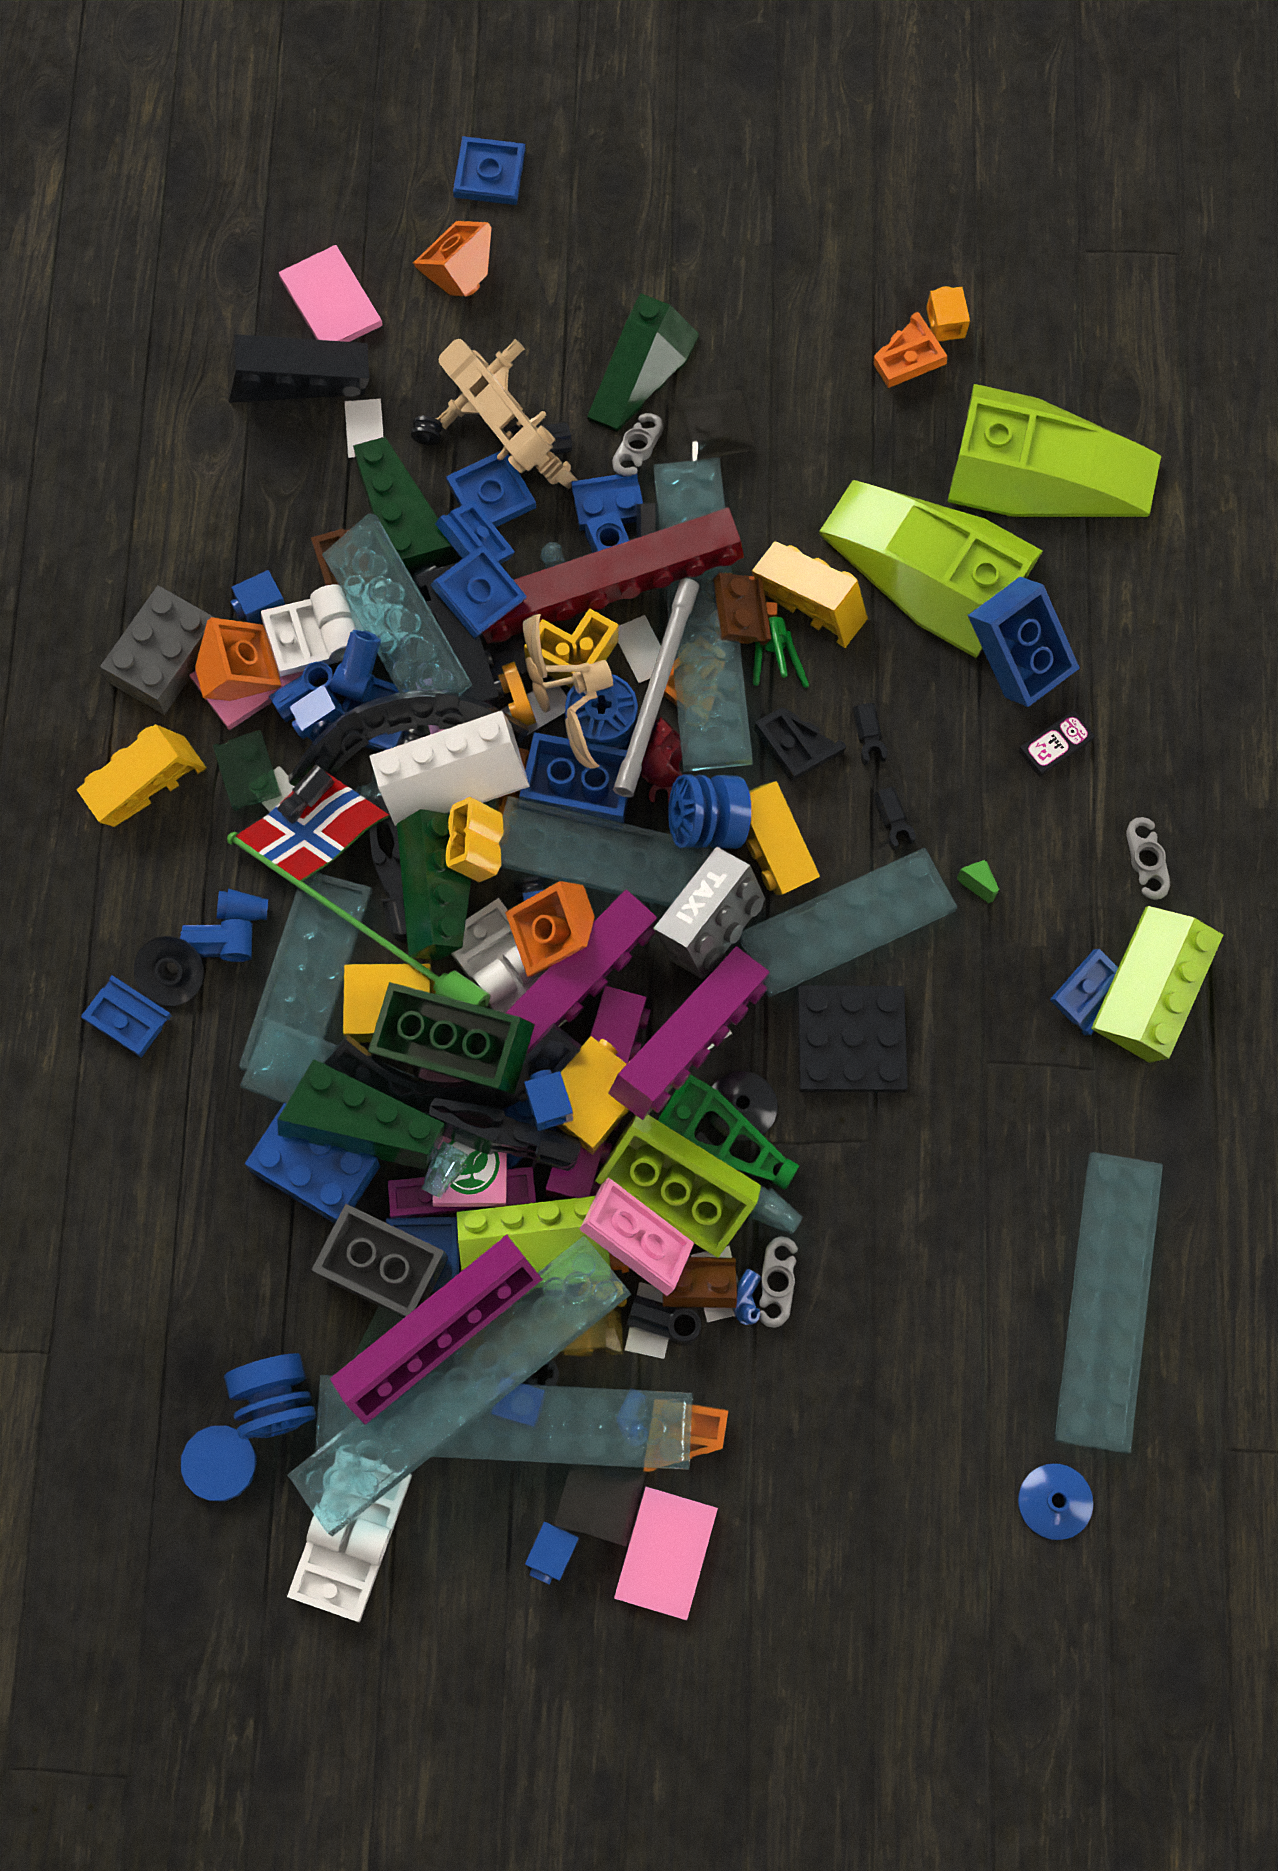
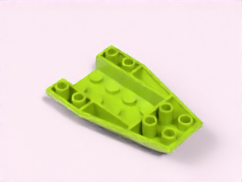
[947,384,1161,517]
[819,480,1043,658]

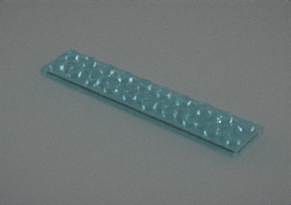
[654,458,753,772]
[288,1236,631,1537]
[315,1375,693,1470]

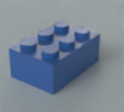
[968,577,1080,707]
[519,732,629,830]
[245,1103,380,1223]

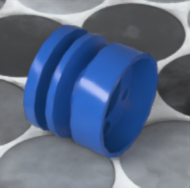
[565,674,638,750]
[668,774,751,849]
[224,1353,317,1439]

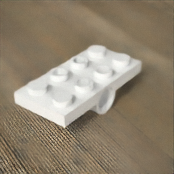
[261,579,412,677]
[451,898,567,1027]
[287,1450,412,1622]

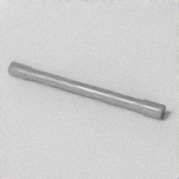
[613,578,699,797]

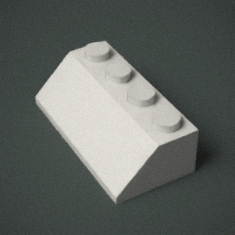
[370,710,530,826]

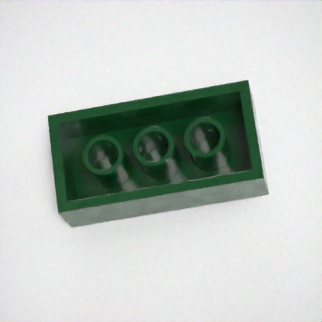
[368,982,535,1094]

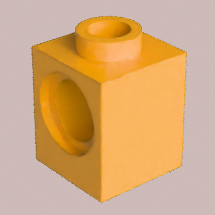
[926,286,970,341]

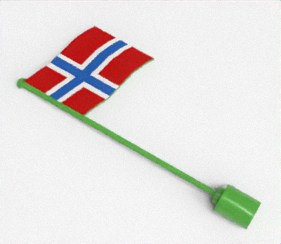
[227,771,491,1008]

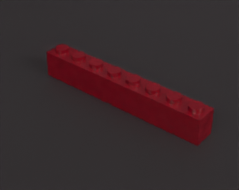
[483,507,744,644]

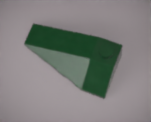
[587,293,699,432]

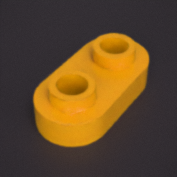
[498,661,537,726]

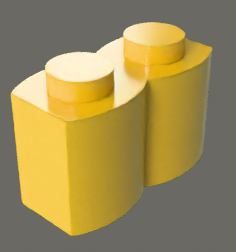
[446,797,504,882]

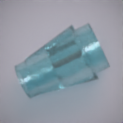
[421,1141,469,1199]
[751,1186,803,1234]

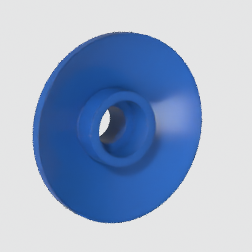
[1018,1464,1093,1540]

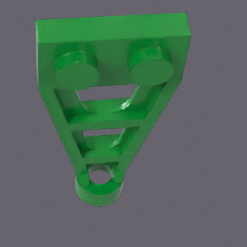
[658,1074,800,1190]

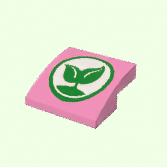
[433,1136,507,1207]

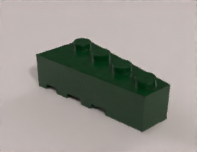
[353,437,457,580]
[277,1059,444,1170]

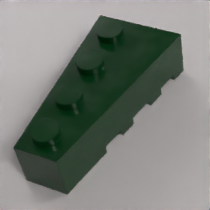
[397,809,471,961]

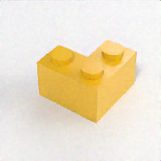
[524,608,619,688]

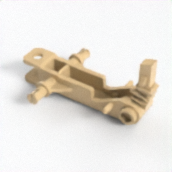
[436,339,578,490]

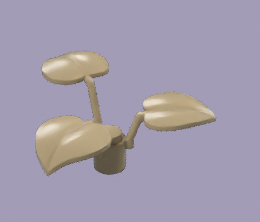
[523,614,613,769]

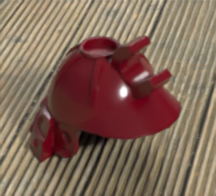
[640,716,688,803]

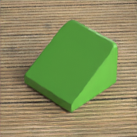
[957,860,999,903]

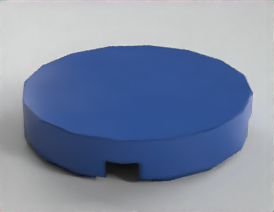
[181,1425,257,1501]

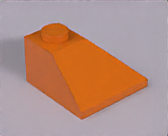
[413,221,492,297]
[195,617,281,701]
[505,881,595,977]

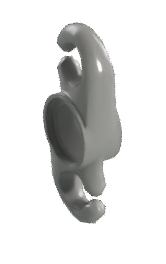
[612,413,664,476]
[1126,817,1170,900]
[759,1236,798,1328]

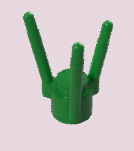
[753,617,809,688]

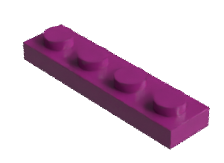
[388,1167,536,1219]

